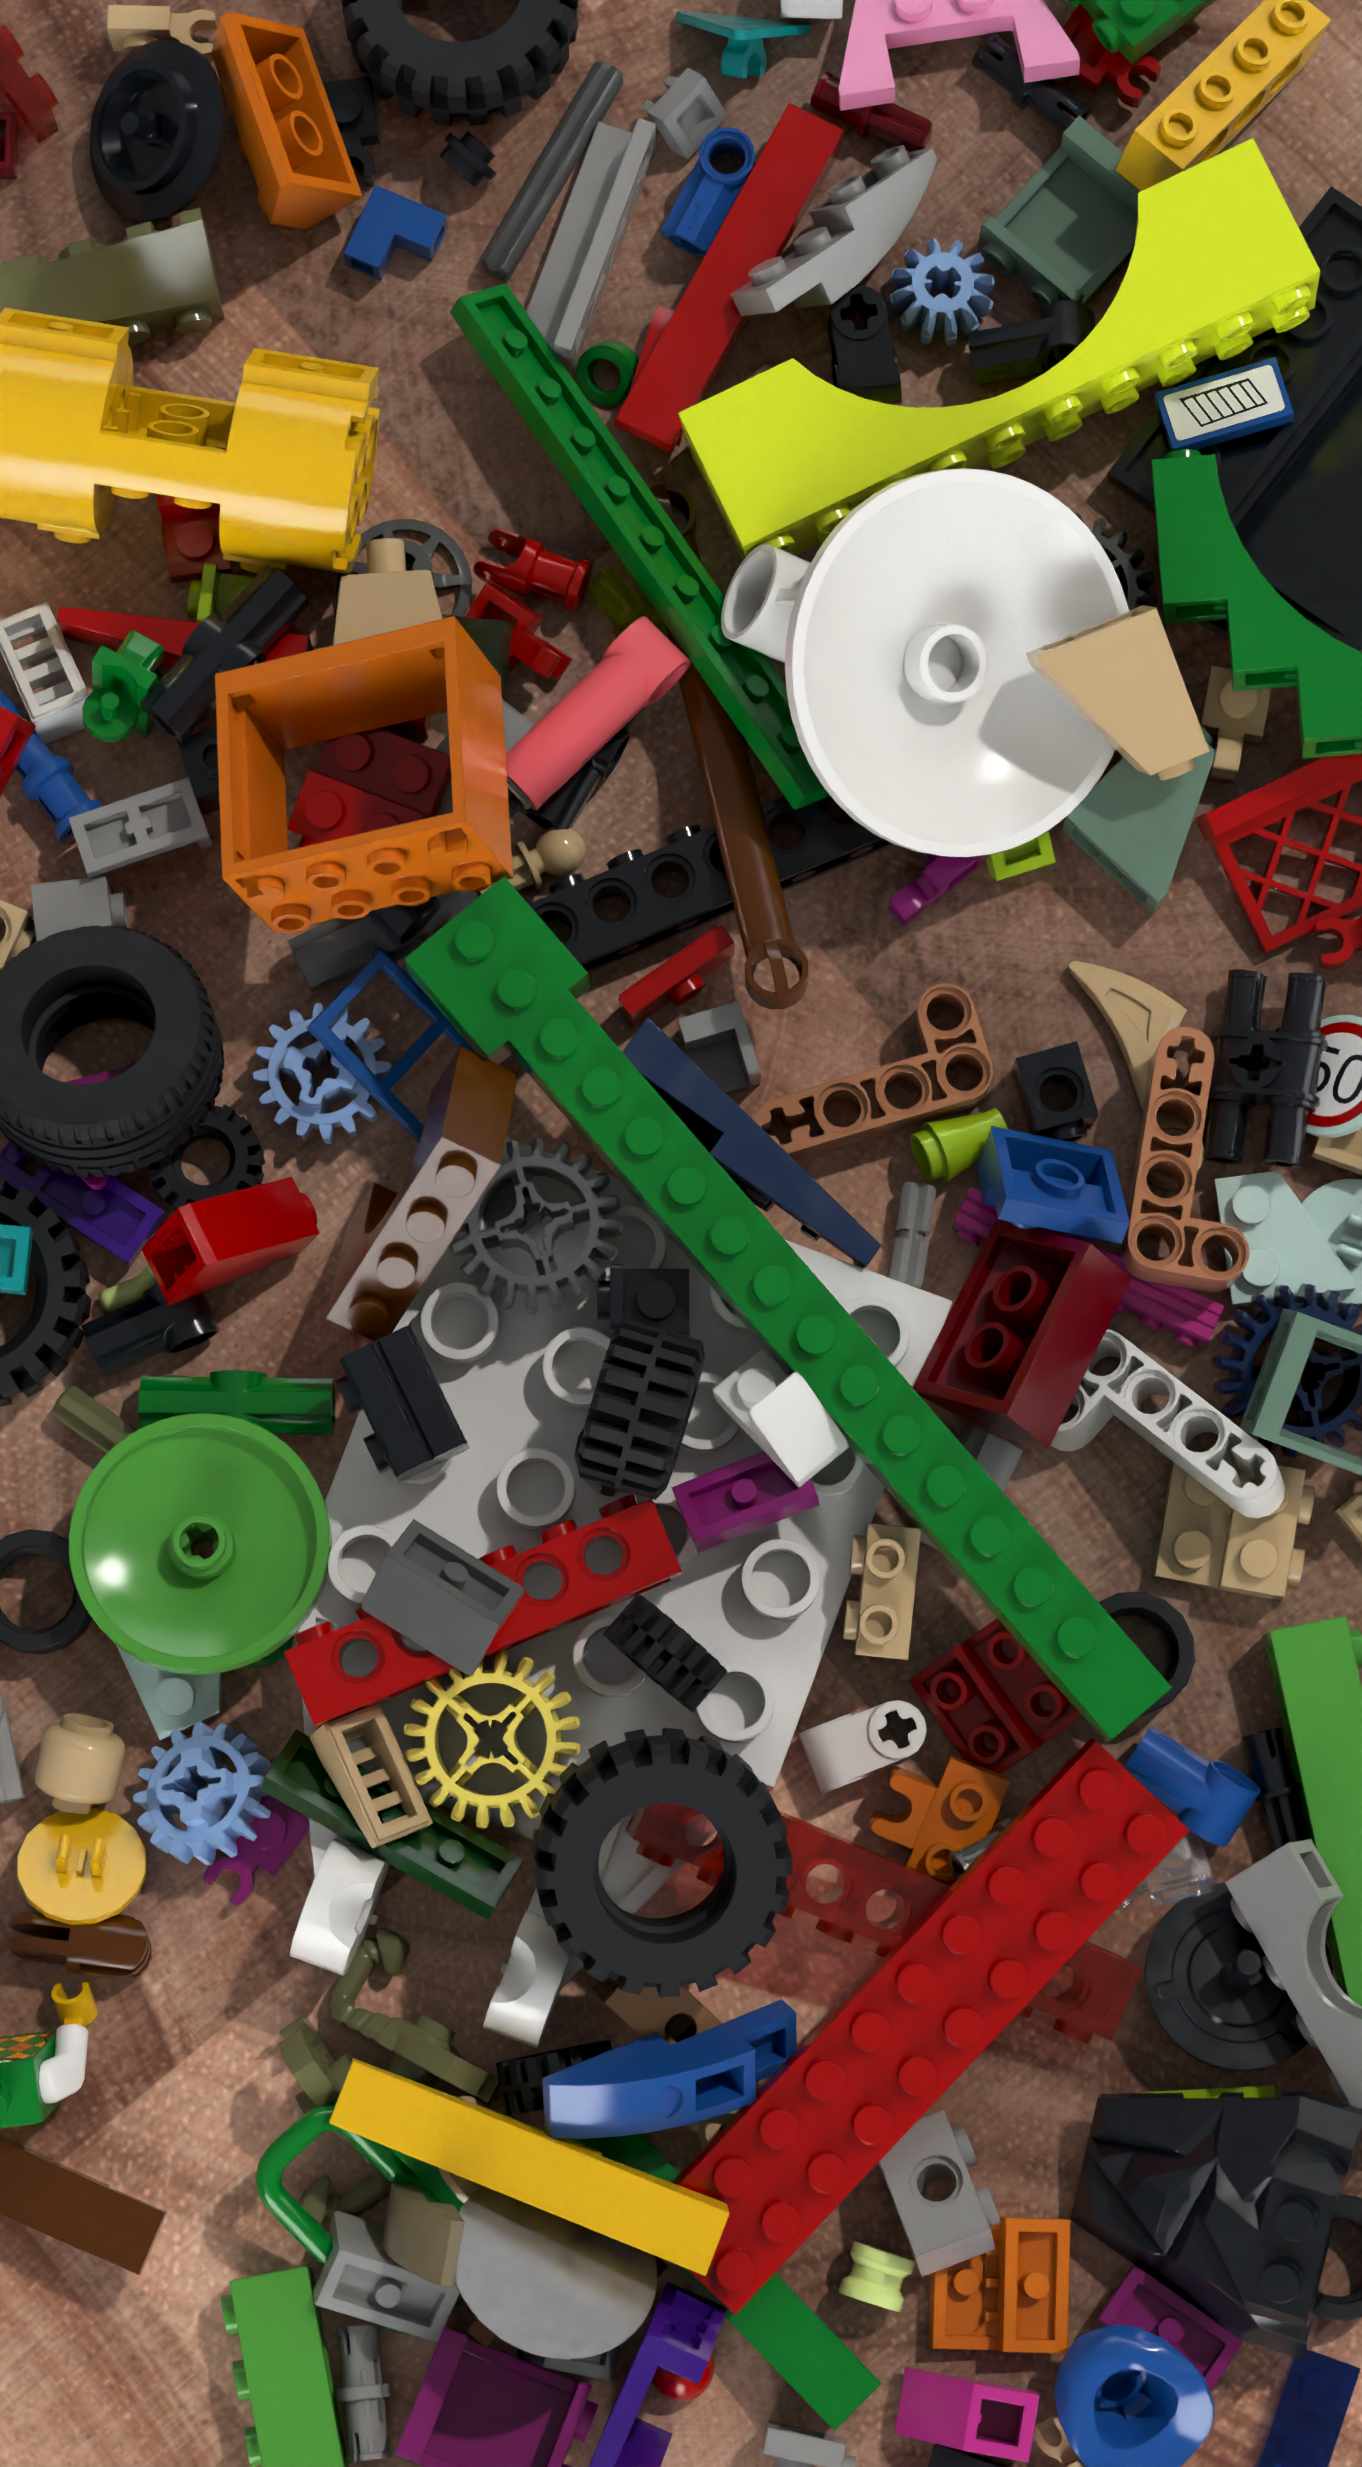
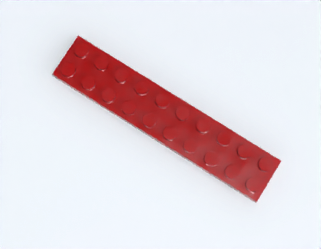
[673,1737,1190,2315]

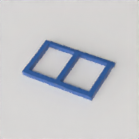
[306,948,477,1143]

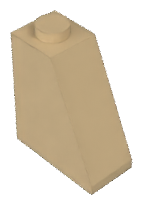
[1026,605,1210,781]

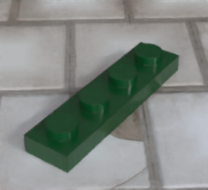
[260,1729,524,1920]

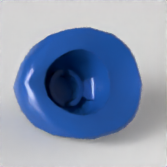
[1054,2325,1215,2467]

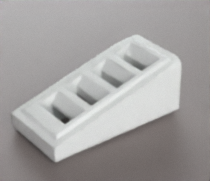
[0,601,89,744]

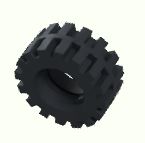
[496,2040,612,2115]

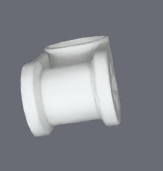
[798,1700,927,1794]

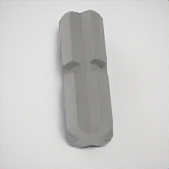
[889,1182,936,1289]

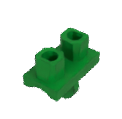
[82,630,164,742]

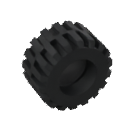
[577,1319,705,1500]

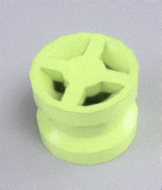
[838,2241,916,2312]

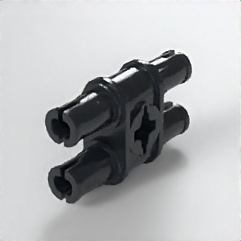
[1203,969,1328,1169]

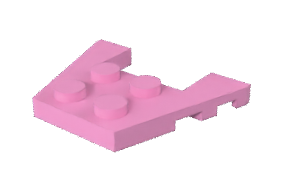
[838,0,1080,111]

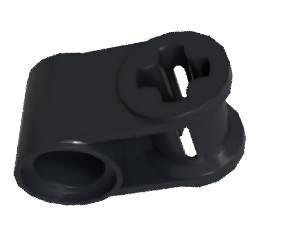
[828,285,902,405]

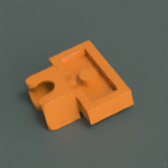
[868,1754,1011,1894]

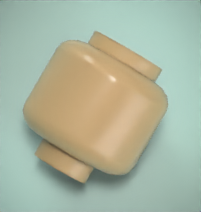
[35,1713,125,1814]

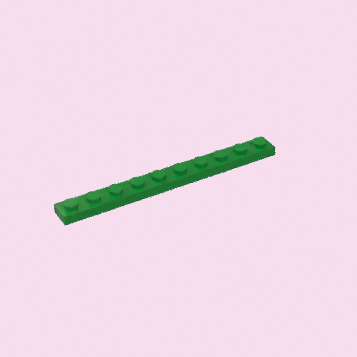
[450,283,830,810]

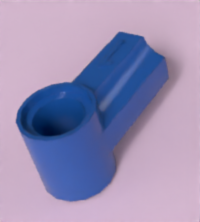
[660,127,755,257]
[1125,1726,1261,1847]

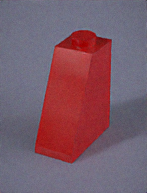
[141,1177,320,1306]

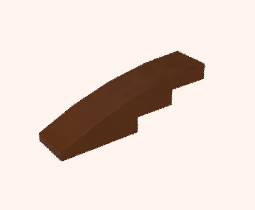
[0,2136,167,2275]

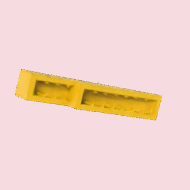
[329,2058,730,2276]

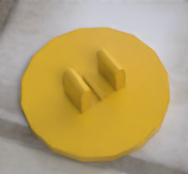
[17,1807,146,1925]

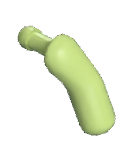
[99,1266,158,1313]

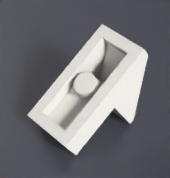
[712,1349,849,1488]

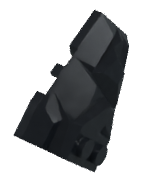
[1070,2091,1362,2361]

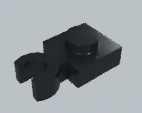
[322,76,380,187]

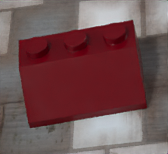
[913,1221,1131,1449]

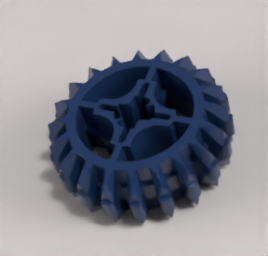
[1212,1283,1362,1458]

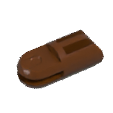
[8,1912,152,1980]

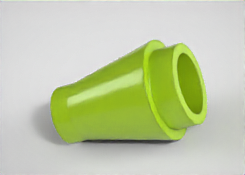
[910,1108,1008,1182]

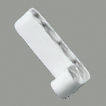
[1050,1329,1285,1518]

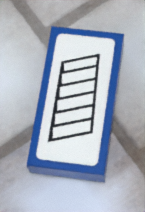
[1155,357,1294,452]

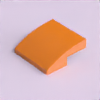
[928,2216,1071,2354]

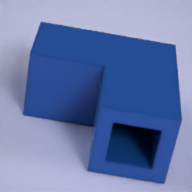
[343,185,448,281]

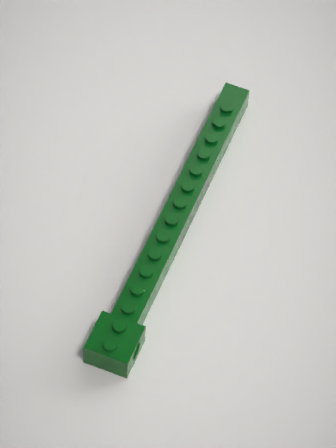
[404,876,1172,1744]

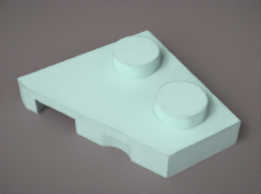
[1214,1171,1355,1308]

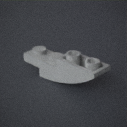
[731,145,937,316]

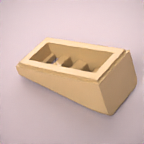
[309,1703,433,1849]

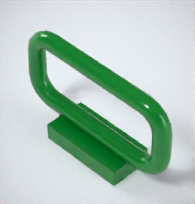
[255,2104,464,2335]

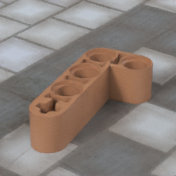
[753,983,993,1161]
[1121,1027,1249,1292]

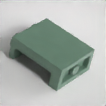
[978,116,1141,310]

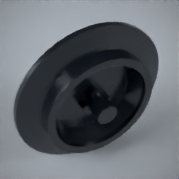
[90,40,226,222]
[1144,1883,1333,2071]

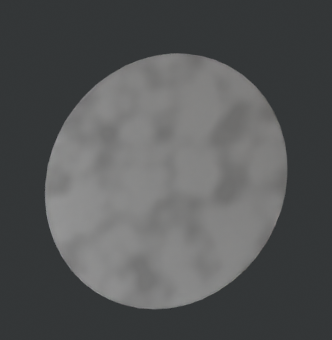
[455,2185,657,2360]

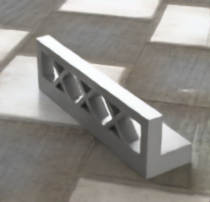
[526,118,657,374]

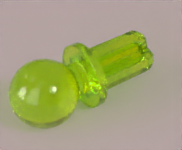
[587,568,669,639]

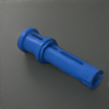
[0,688,103,843]

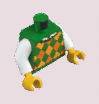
[0,1980,98,2128]

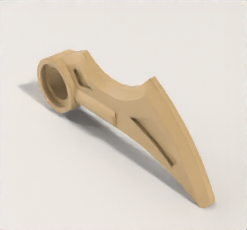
[1068,961,1208,1190]

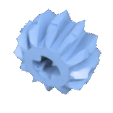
[889,237,995,347]

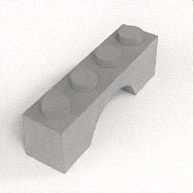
[1225,1839,1362,2109]

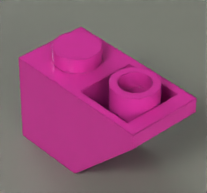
[894,2366,1040,2462]

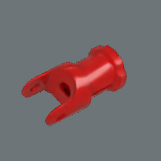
[473,529,593,613]

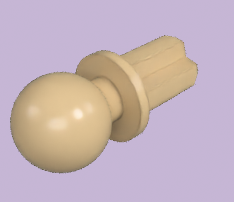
[478,826,586,895]

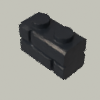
[335,1325,469,1482]

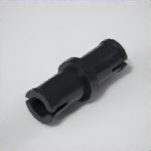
[972,33,1092,135]

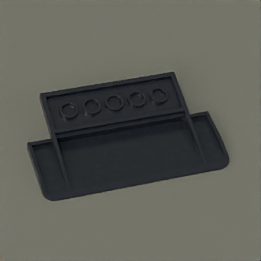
[1108,186,1362,652]

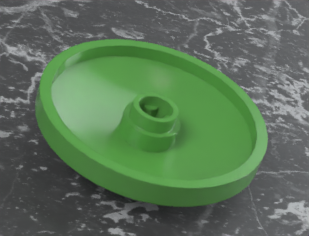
[69,1413,332,1675]

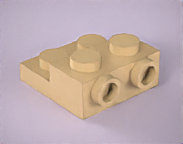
[1153,1460,1315,1601]
[843,1523,921,1660]

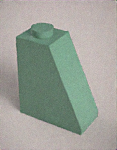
[1062,723,1216,915]

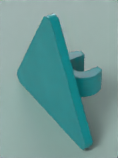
[676,11,811,78]

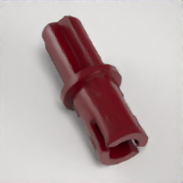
[810,72,933,152]

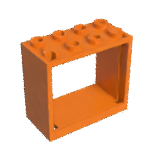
[215,616,513,933]

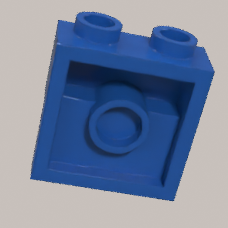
[976,1126,1130,1244]

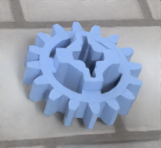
[253,1003,392,1144]
[133,1721,271,1865]

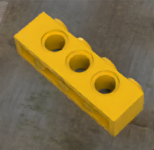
[1116,0,1331,191]

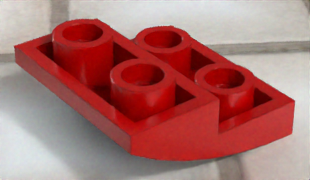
[909,1618,1082,1774]

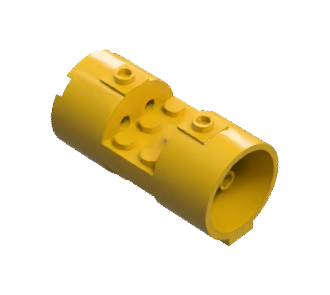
[0,308,380,574]

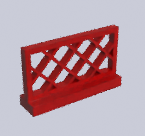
[1194,754,1362,953]

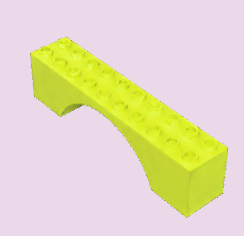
[678,138,1320,561]

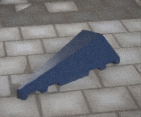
[623,1017,882,1268]

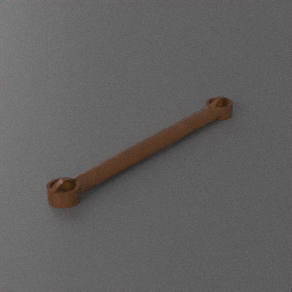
[649,484,809,1010]

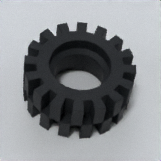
[147,1104,265,1211]
[603,1593,727,1712]

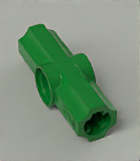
[138,1370,336,1436]

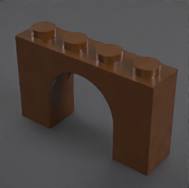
[326,1046,518,1342]

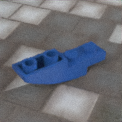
[542,1999,797,2139]

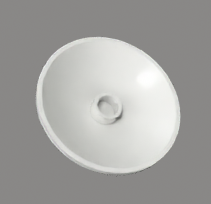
[721,468,1129,857]

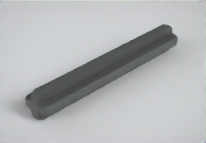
[480,60,623,281]

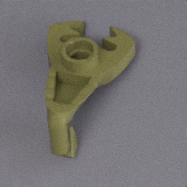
[328,1928,499,2104]
[279,2017,392,2224]

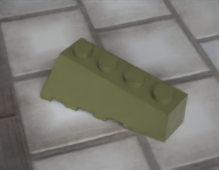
[0,207,225,345]

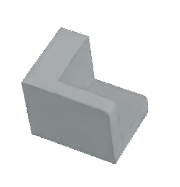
[678,1001,761,1094]

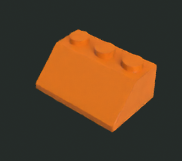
[211,11,363,230]

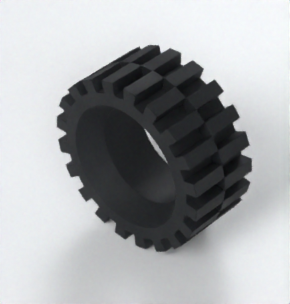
[0,1178,91,1407]

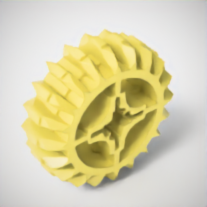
[404,1651,582,1828]

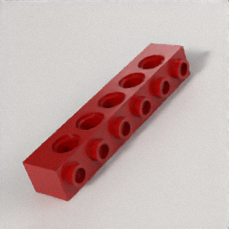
[284,1494,683,1728]

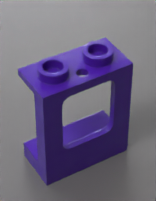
[588,2281,728,2467]

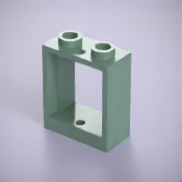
[1240,1308,1362,1475]

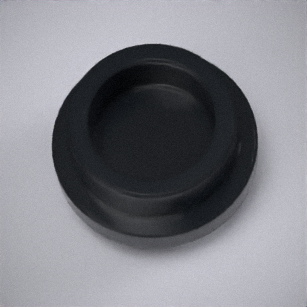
[439,131,497,188]

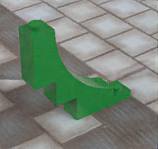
[1152,449,1362,759]

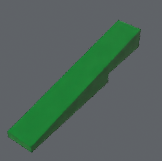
[566,2134,882,2431]

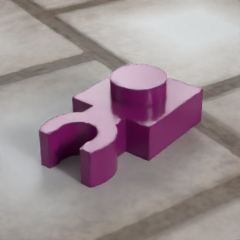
[887,854,987,927]
[203,1795,310,1906]

